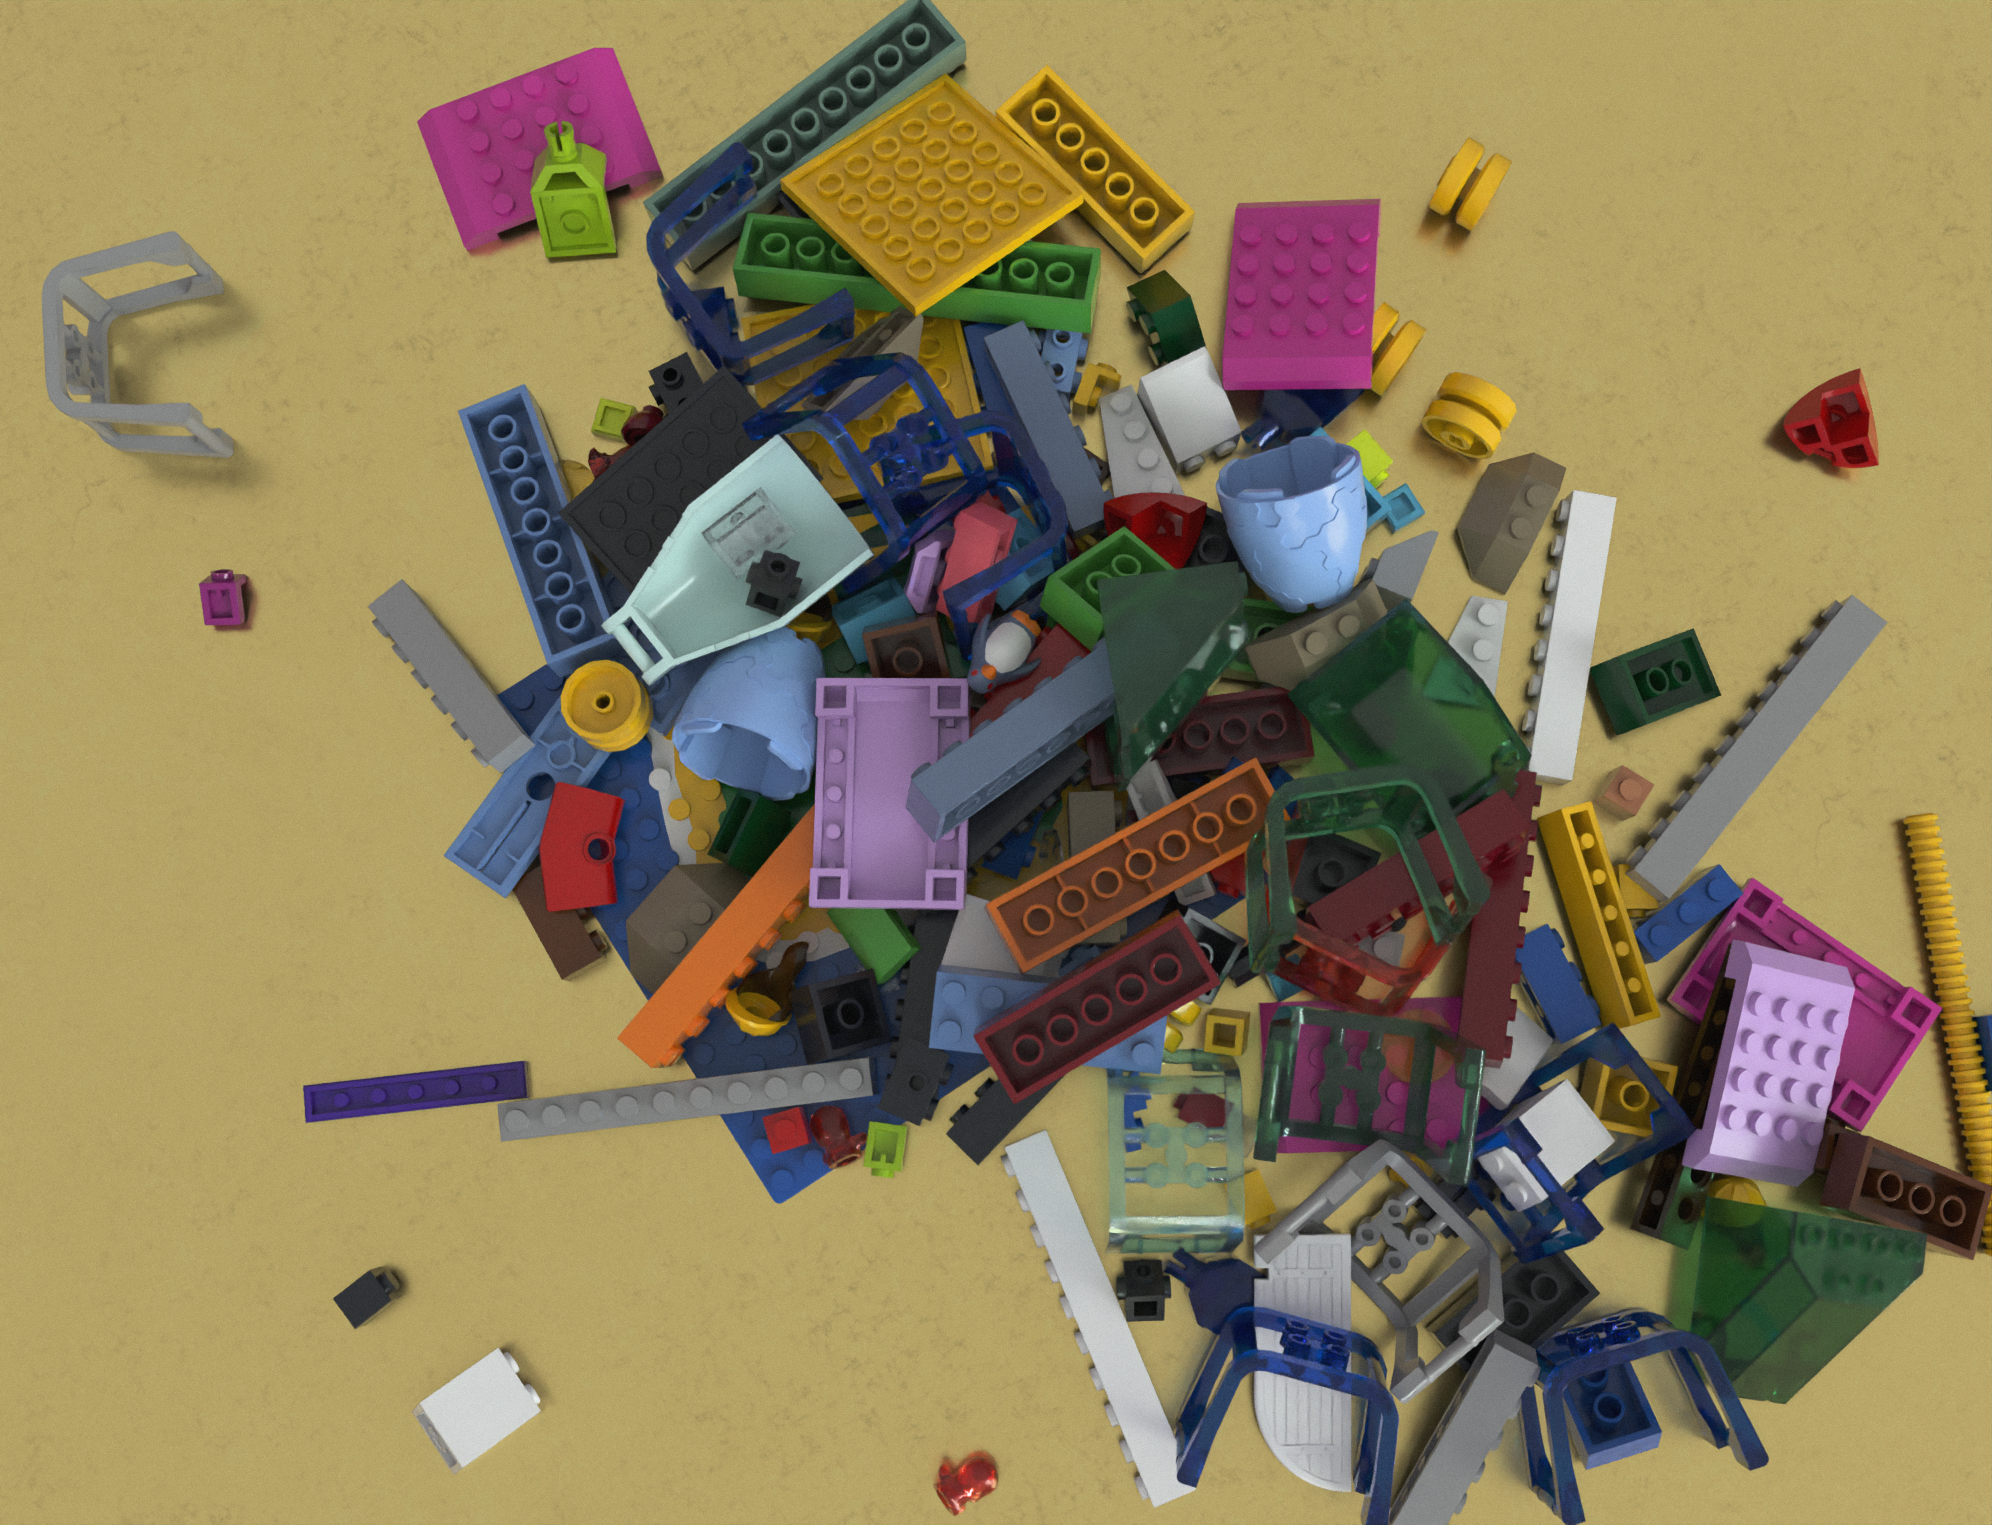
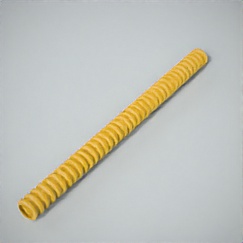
[1903,813,1992,1256]

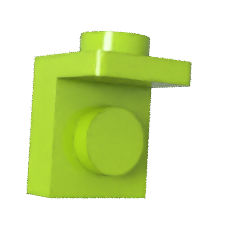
[863,1121,908,1178]

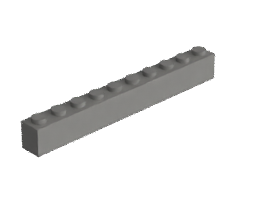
[1625,595,1888,903]
[497,1056,879,1142]

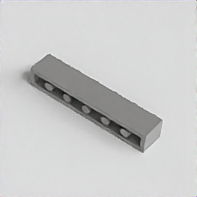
[368,579,535,773]
[1386,1329,1540,1525]

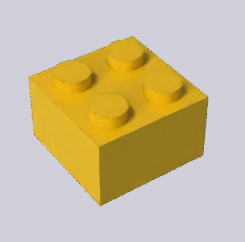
[1580,1045,1678,1140]

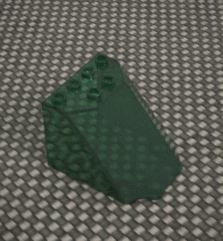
[1097,561,1249,792]
[1287,599,1532,846]
[1688,1196,1927,1404]

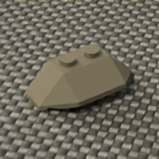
[801,306,924,420]
[1457,452,1566,595]
[1242,578,1387,698]
[626,863,750,994]

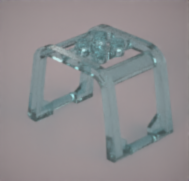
[1102,1048,1245,1254]

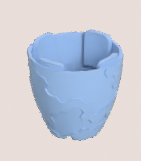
[1215,436,1367,613]
[672,626,826,801]

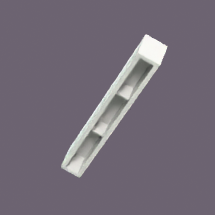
[1517,490,1617,785]

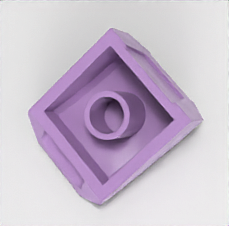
[904,529,955,613]

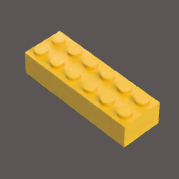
[995,65,1195,274]

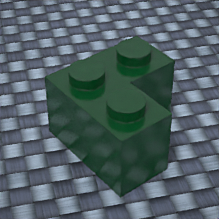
[1126,270,1207,366]

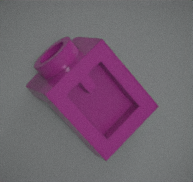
[199,569,246,625]

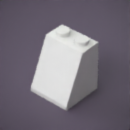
[1137,346,1242,473]
[941,894,1070,978]
[1471,1079,1615,1212]
[412,1348,541,1475]

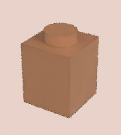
[1593,765,1654,821]

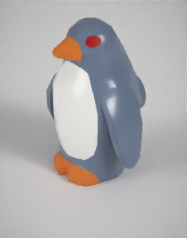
[967,610,1041,694]

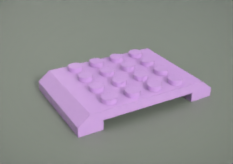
[809,678,971,910]
[1682,939,1855,1187]

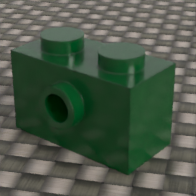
[707,788,792,876]

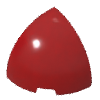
[1783,368,1879,468]
[1103,492,1208,573]

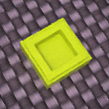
[591,398,637,443]

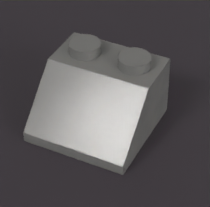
[1358,530,1439,615]

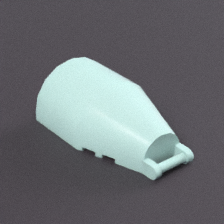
[601,434,874,686]

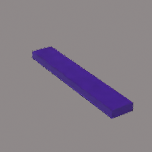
[303,1061,530,1123]

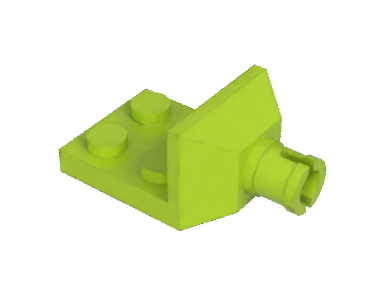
[530,121,617,258]

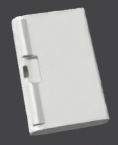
[1457,1007,1555,1110]

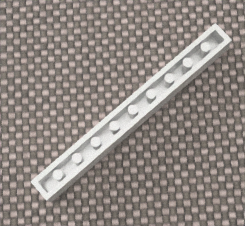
[1001,1129,1196,1508]

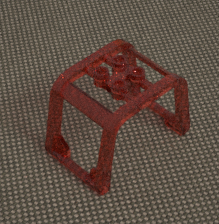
[1252,790,1493,1021]

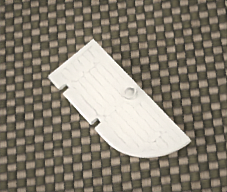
[1254,1233,1351,1492]

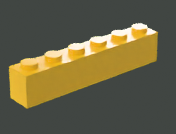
[1537,801,1661,1031]

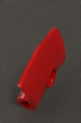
[539,782,625,912]

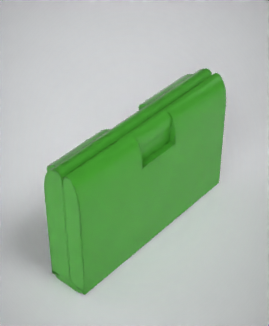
[827,908,922,985]

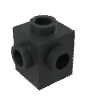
[745,550,803,617]
[1117,1259,1171,1322]

